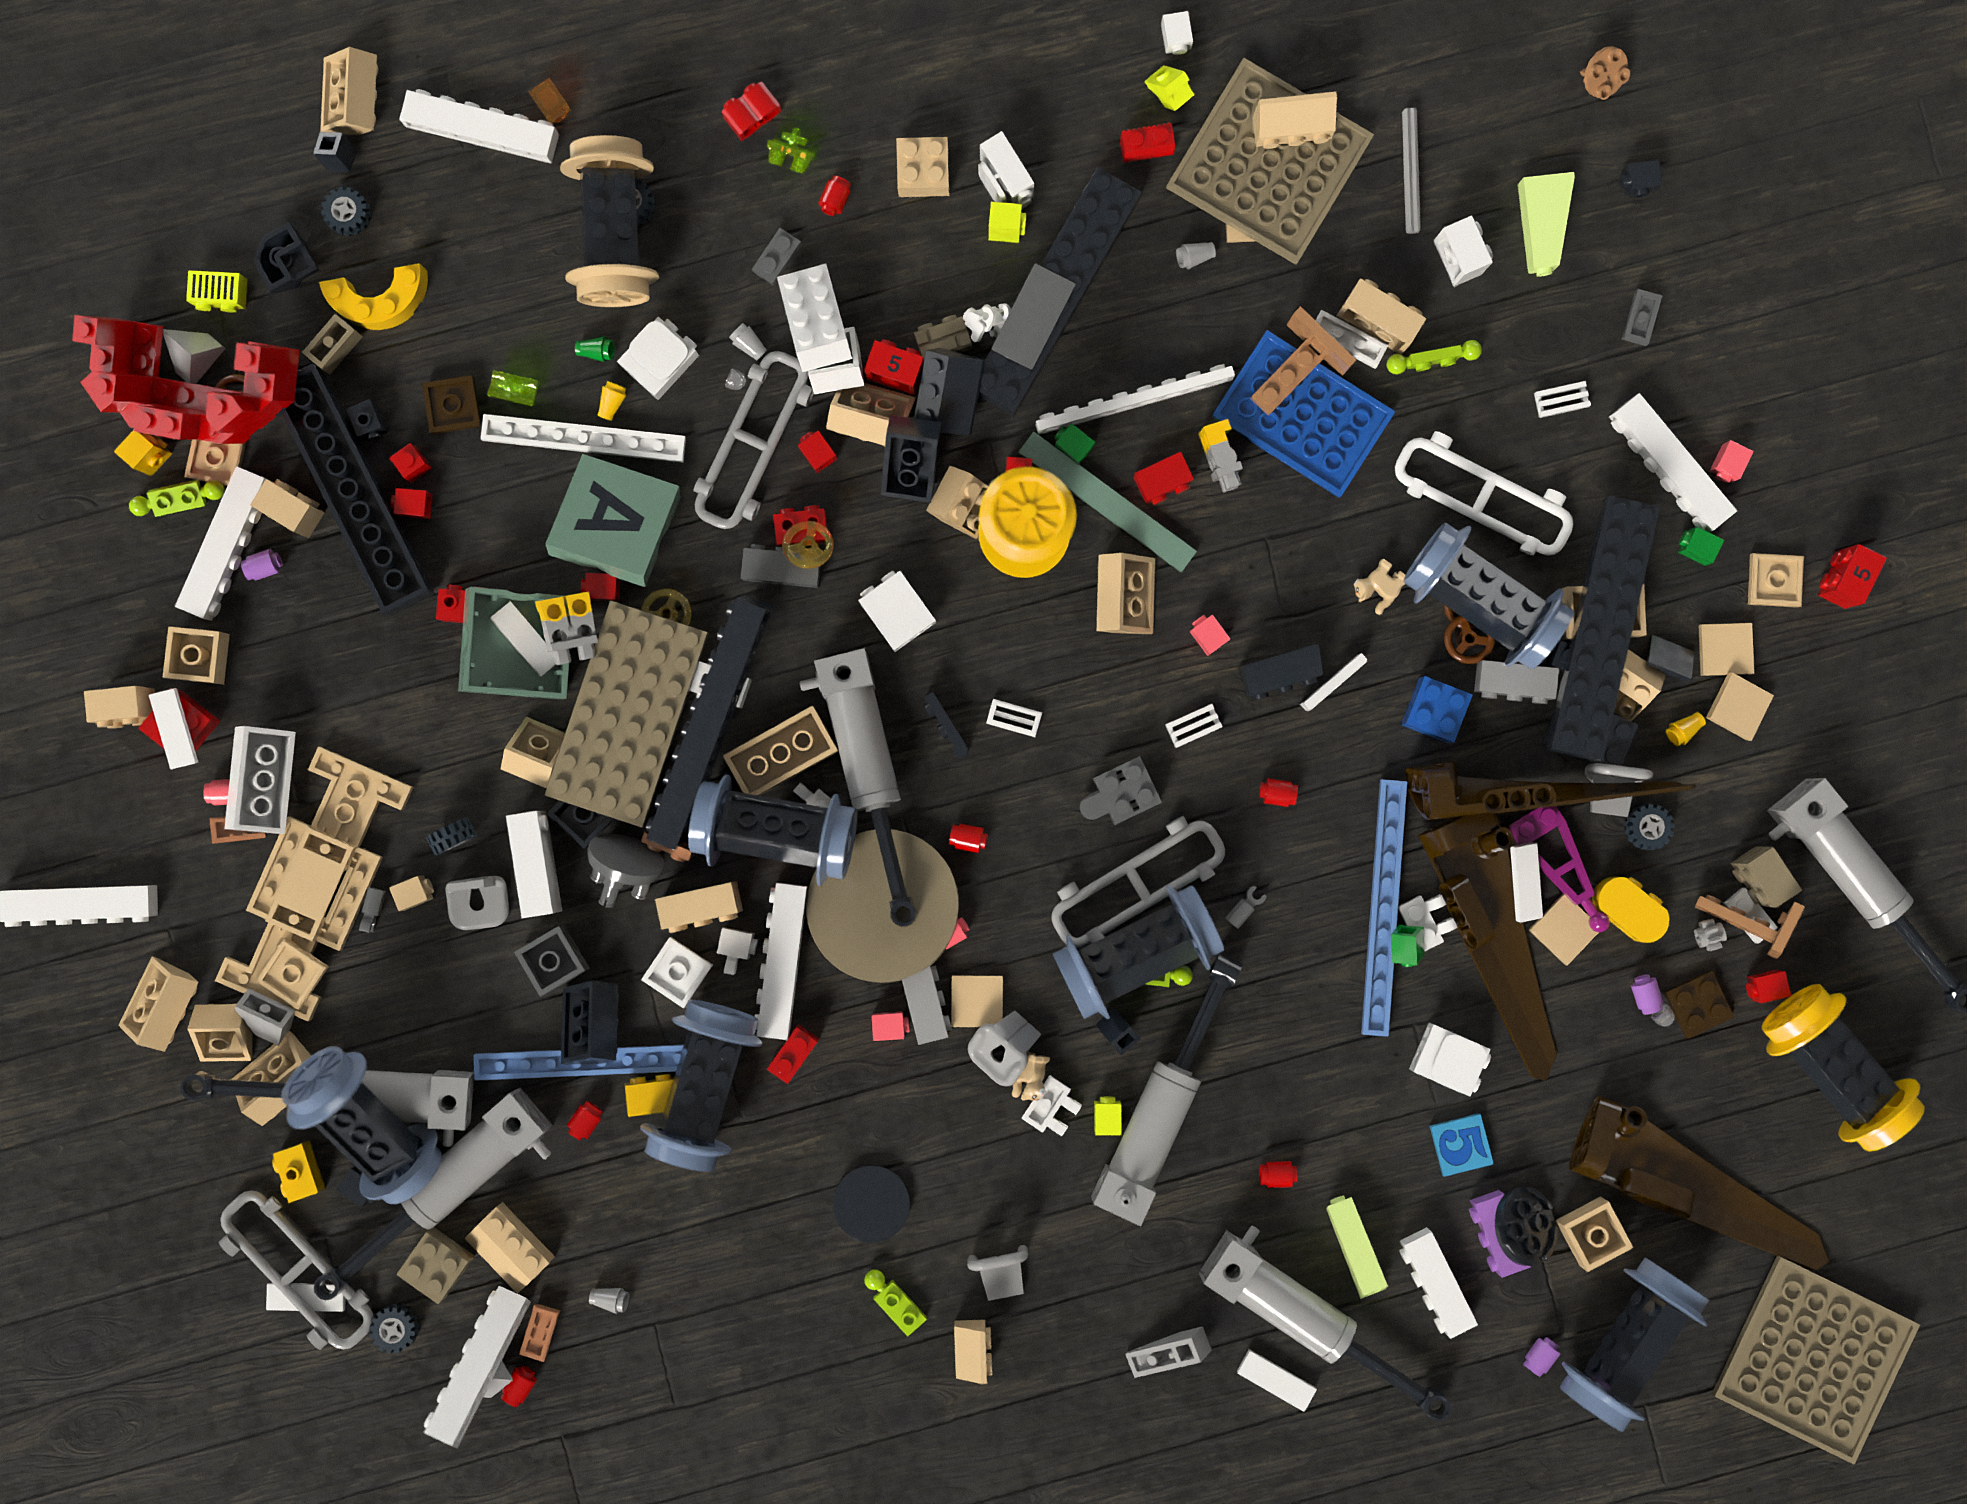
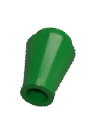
[575,337,615,362]

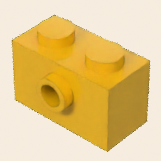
[114,430,172,476]
[624,1074,674,1117]
[272,1141,325,1203]

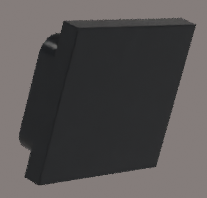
[1646,635,1694,682]

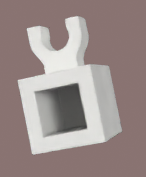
[717,927,758,975]

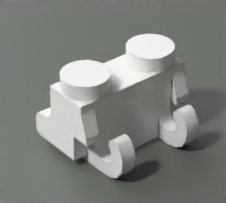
[963,304,1011,342]

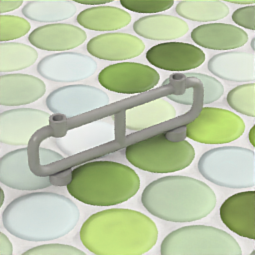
[694,351,814,529]
[1051,816,1225,948]
[219,1190,374,1350]

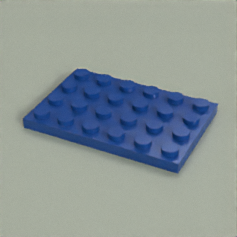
[1212,330,1395,498]

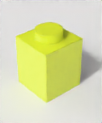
[1094,1096,1121,1135]

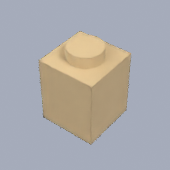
[389,875,434,911]

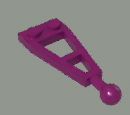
[1507,806,1610,932]

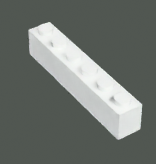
[399,89,559,163]
[1609,393,1737,532]
[175,466,266,621]
[755,882,809,1040]
[0,885,158,927]
[424,1286,531,1448]

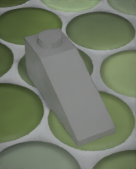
[1126,1326,1212,1378]

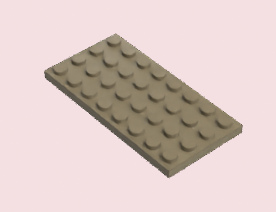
[545,601,709,828]

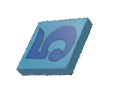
[1430,1113,1494,1177]

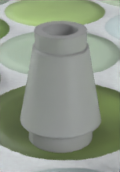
[1176,242,1216,269]
[729,323,767,360]
[589,1288,629,1314]

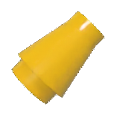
[597,381,627,421]
[1666,712,1706,746]

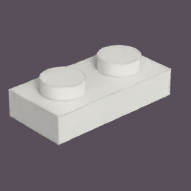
[1723,888,1778,944]

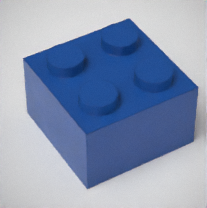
[1401,676,1472,743]

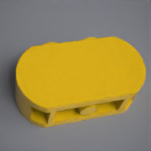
[1592,877,1669,943]

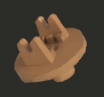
[1580,46,1630,100]

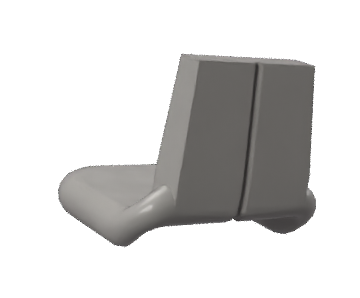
[1585,763,1653,817]
[446,876,509,930]
[968,1011,1041,1086]
[967,1245,1028,1301]

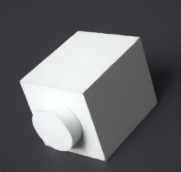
[1161,11,1193,55]

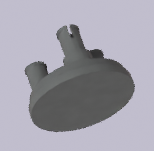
[587,834,664,908]

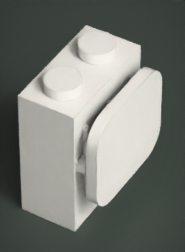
[978,131,1034,208]
[617,317,699,400]
[858,571,936,652]
[1409,1023,1491,1096]

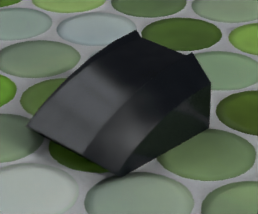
[547,800,615,850]

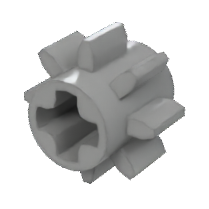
[1694,919,1727,951]

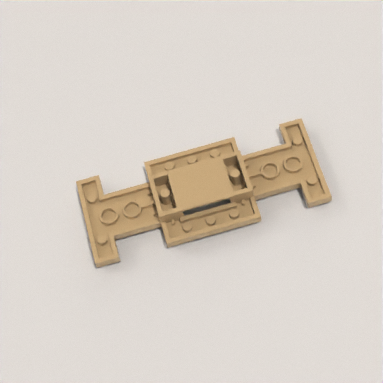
[215,747,414,1021]

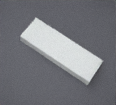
[1315,310,1388,369]
[490,601,556,677]
[1300,653,1367,711]
[149,688,198,769]
[1510,842,1543,922]
[266,1283,346,1312]
[1237,1349,1317,1412]

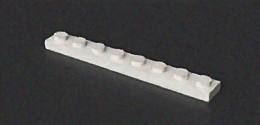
[1036,364,1235,435]
[481,414,686,463]

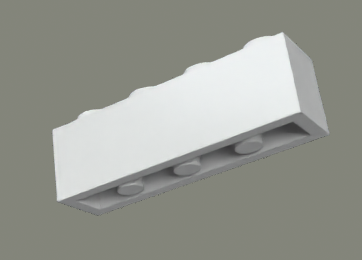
[1399,1227,1478,1339]

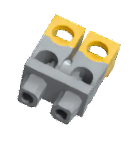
[1199,419,1242,493]
[535,592,598,665]

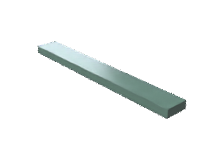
[1019,432,1197,572]

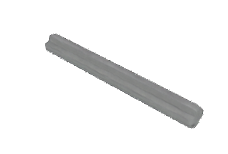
[1402,108,1421,234]

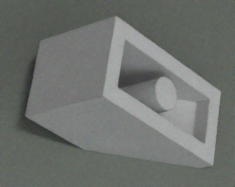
[235,988,295,1046]

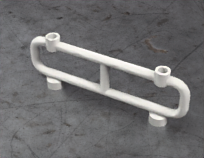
[1395,431,1573,556]

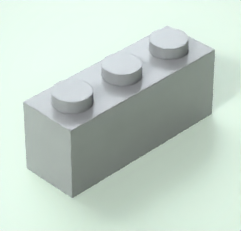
[1474,660,1559,704]
[902,965,952,1045]

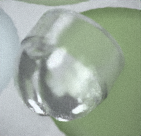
[725,368,746,390]
[1651,1004,1675,1027]

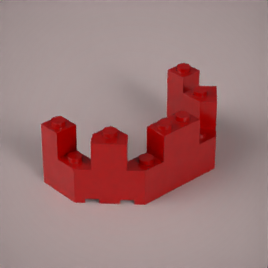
[72,315,300,444]

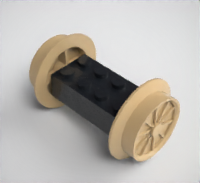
[560,135,659,307]

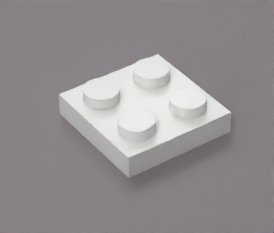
[641,937,713,1008]

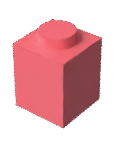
[1710,440,1754,483]
[1190,615,1230,656]
[872,1011,909,1041]

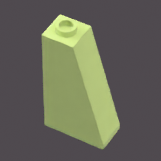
[1518,172,1575,276]
[1327,1195,1388,1299]

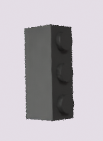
[741,544,822,588]

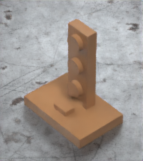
[1250,306,1356,416]
[1695,895,1805,959]

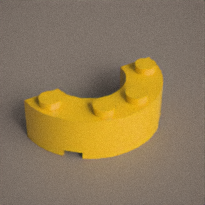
[319,263,428,330]

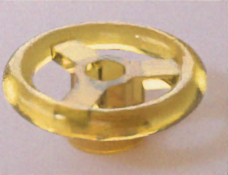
[782,521,834,569]
[641,589,691,626]

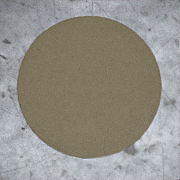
[806,830,959,983]

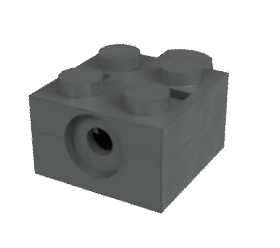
[1079,756,1162,825]

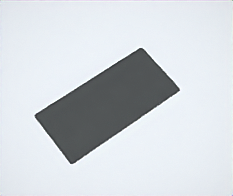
[992,264,1075,369]

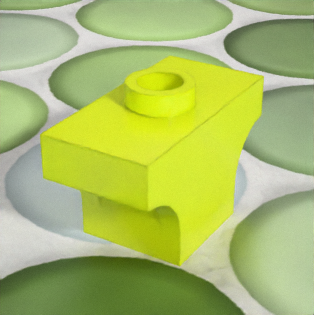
[1144,65,1194,111]

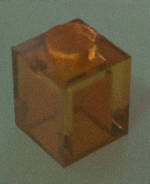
[529,78,571,123]

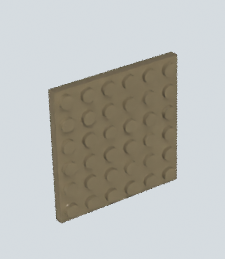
[1166,58,1374,265]
[1712,1256,1920,1465]

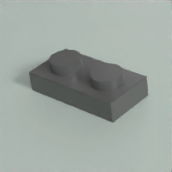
[752,228,801,286]
[1622,289,1662,346]

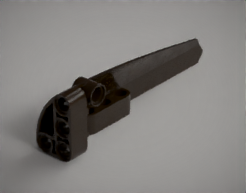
[1405,761,1696,820]
[1418,813,1557,1080]
[1569,1096,1829,1271]

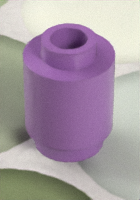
[241,549,283,581]
[1631,975,1664,1015]
[1523,1337,1560,1377]

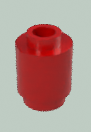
[818,176,851,216]
[1259,778,1298,807]
[949,824,988,853]
[567,1101,603,1141]
[1259,1161,1297,1188]
[501,1366,537,1407]

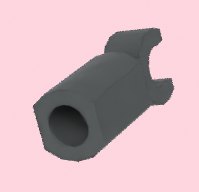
[1225,885,1267,929]
[359,887,386,933]

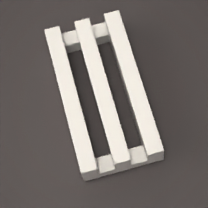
[1534,381,1591,418]
[986,699,1042,737]
[1165,704,1222,748]

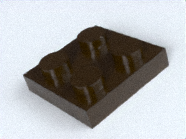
[422,375,482,435]
[1664,970,1734,1039]

